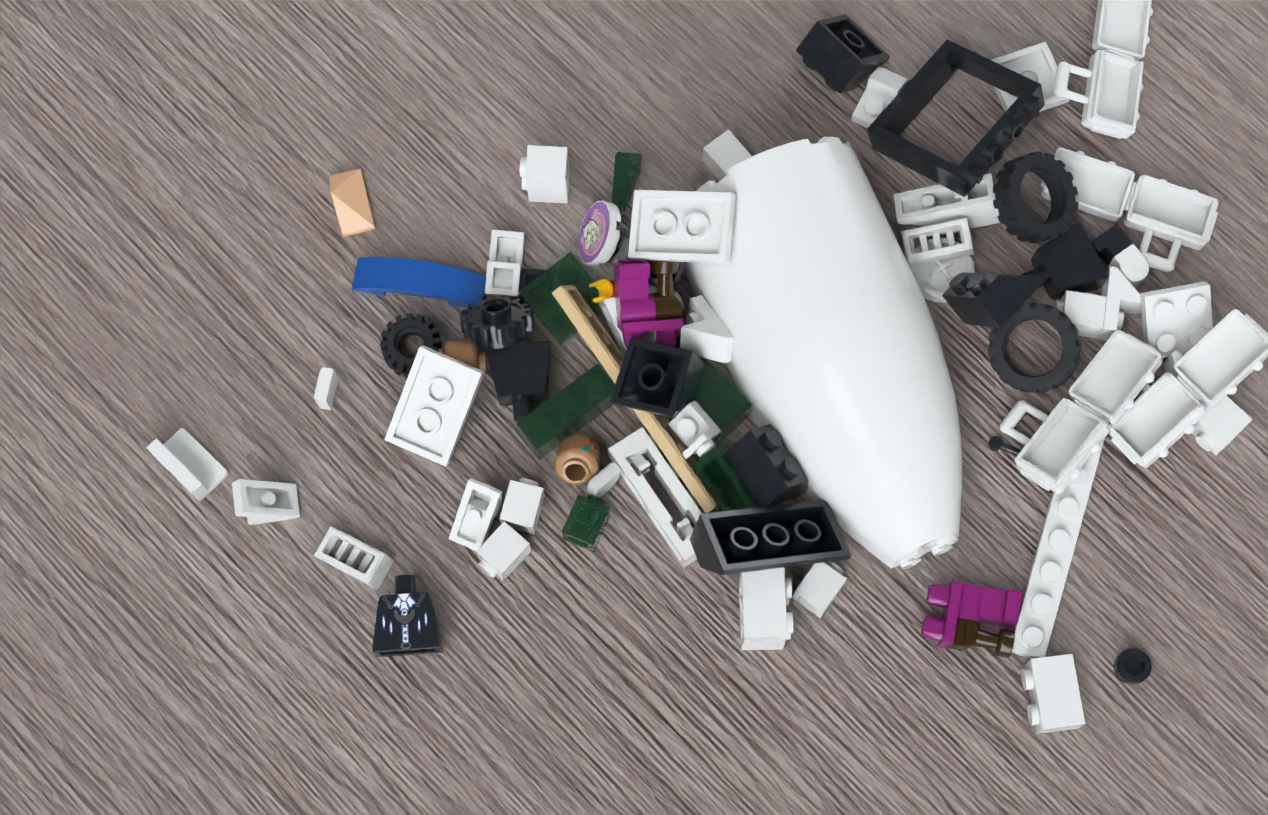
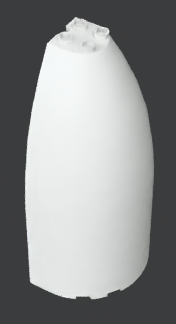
[684,137,962,569]

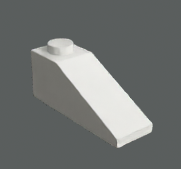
[893,173,1000,229]
[1163,350,1253,455]

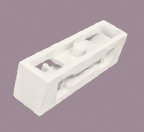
[608,427,702,568]

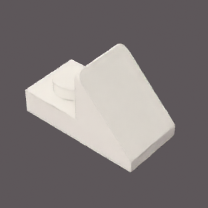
[851,66,908,128]
[1096,266,1141,341]
[680,295,734,363]
[448,478,502,551]
[232,479,300,525]

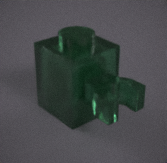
[562,494,610,552]

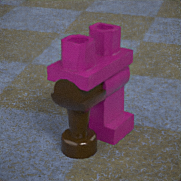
[613,259,683,348]
[921,580,1022,658]

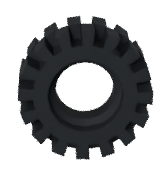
[380,313,443,378]

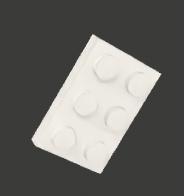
[628,190,736,264]
[384,346,484,466]

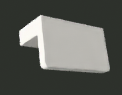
[146,428,228,502]

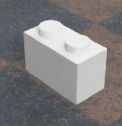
[520,145,570,203]
[1021,654,1085,734]

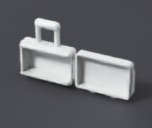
[1054,0,1153,139]
[1040,147,1218,273]
[1108,309,1268,468]
[1000,330,1162,494]

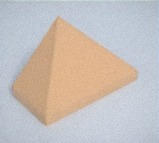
[329,168,375,237]

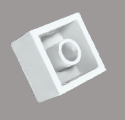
[739,567,793,650]

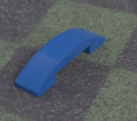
[352,257,486,308]

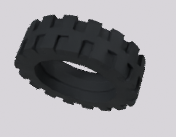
[993,151,1078,243]
[988,303,1081,393]

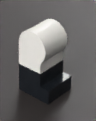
[1091,224,1149,289]

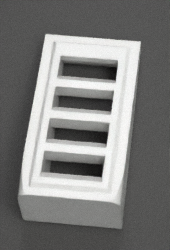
[901,217,975,264]
[313,526,394,590]

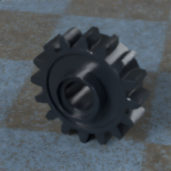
[460,296,534,349]

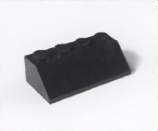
[689,500,851,575]

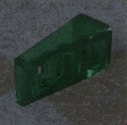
[612,152,642,226]

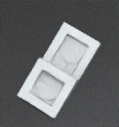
[485,230,525,297]

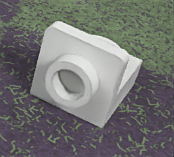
[668,400,722,459]

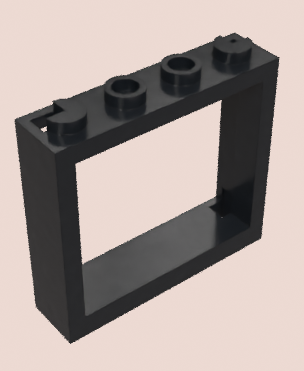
[867,39,1045,197]

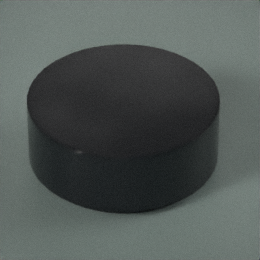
[1114,648,1152,685]

